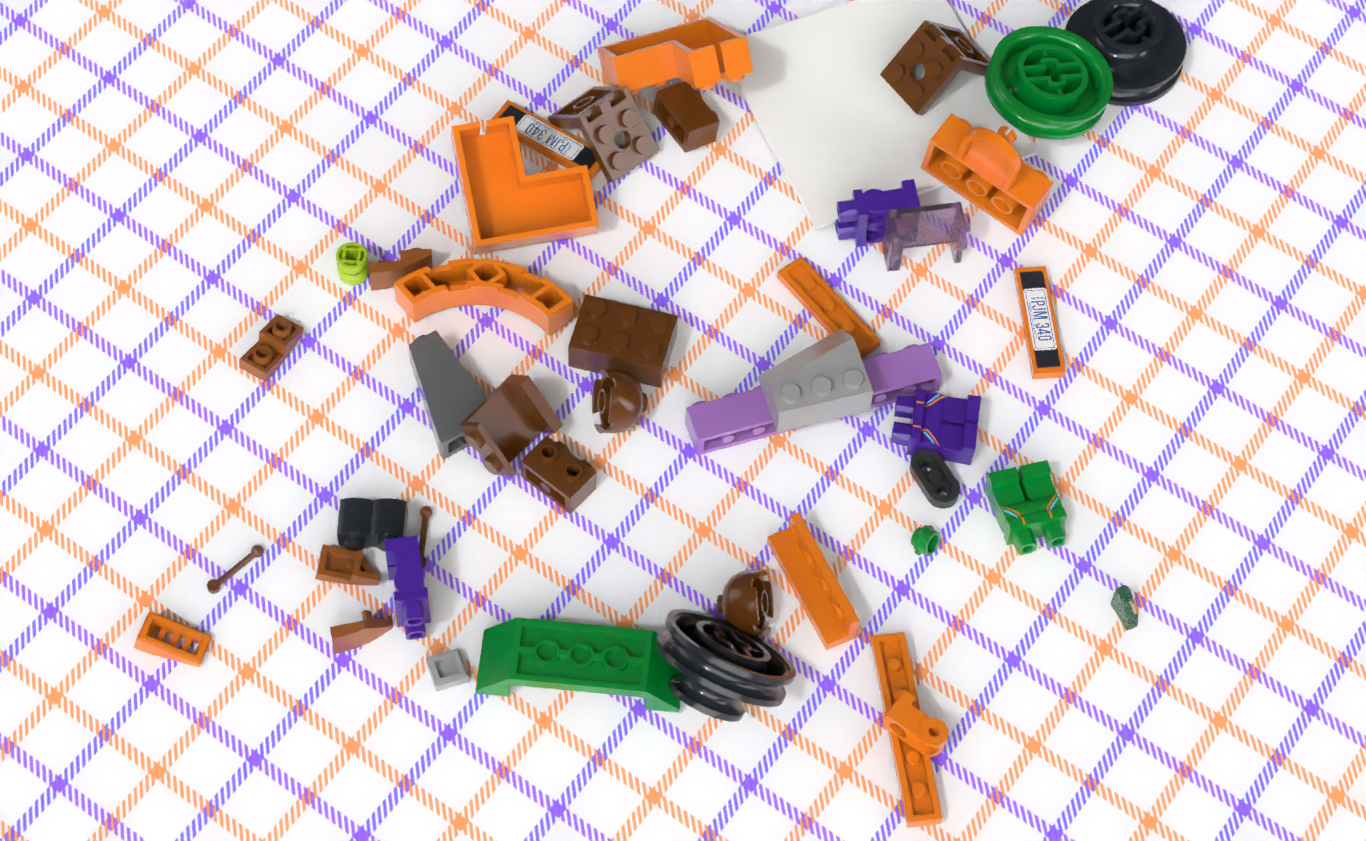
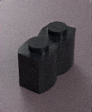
[337,498,408,552]

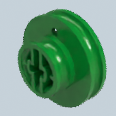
[985,26,1113,139]

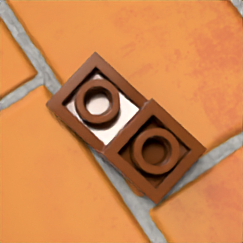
[369,248,433,291]
[239,314,304,382]

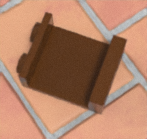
[459,374,563,477]

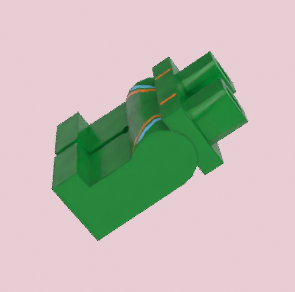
[984,460,1067,556]

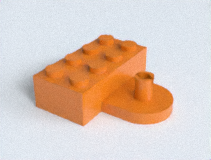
[921,113,1054,236]

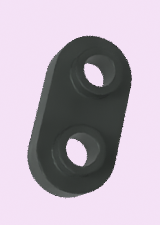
[909,449,960,509]

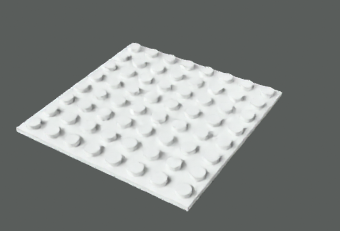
[736,0,1037,230]

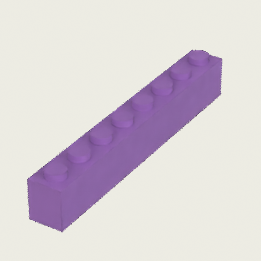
[685,343,942,456]

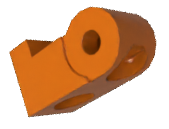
[882,689,949,757]

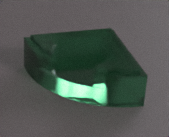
[1110,584,1138,631]

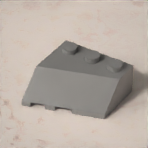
[758,328,873,433]

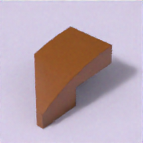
[315,544,381,586]

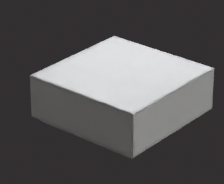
[426,648,469,692]

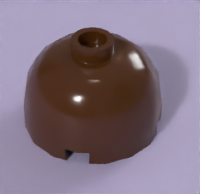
[592,369,648,434]
[717,569,774,637]

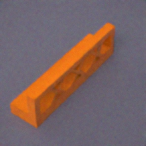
[767,512,859,650]

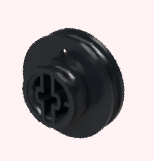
[1065,0,1186,106]
[655,609,796,722]

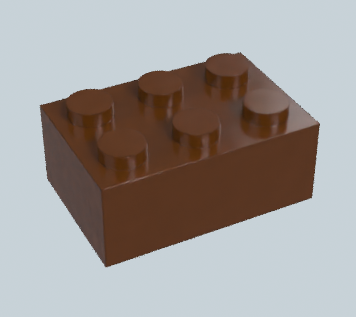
[568,294,678,388]

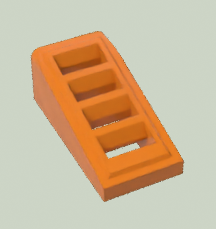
[134,611,212,667]

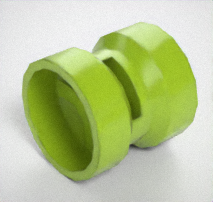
[336,242,369,286]

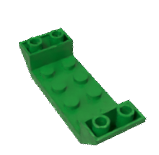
[475,618,683,713]

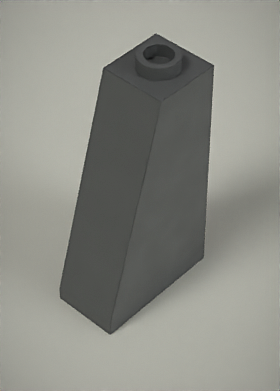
[408,330,486,460]

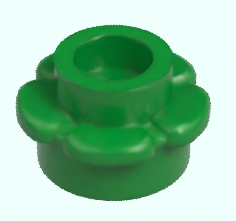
[911,525,940,556]

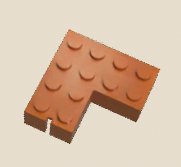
[597,17,753,95]
[451,116,599,255]

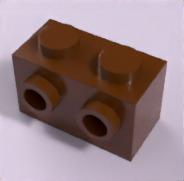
[652,81,720,153]
[521,435,596,514]

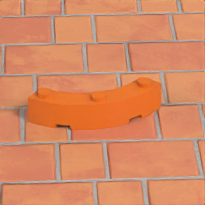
[394,258,574,336]

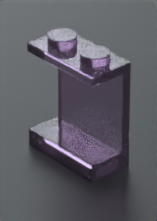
[882,202,971,271]

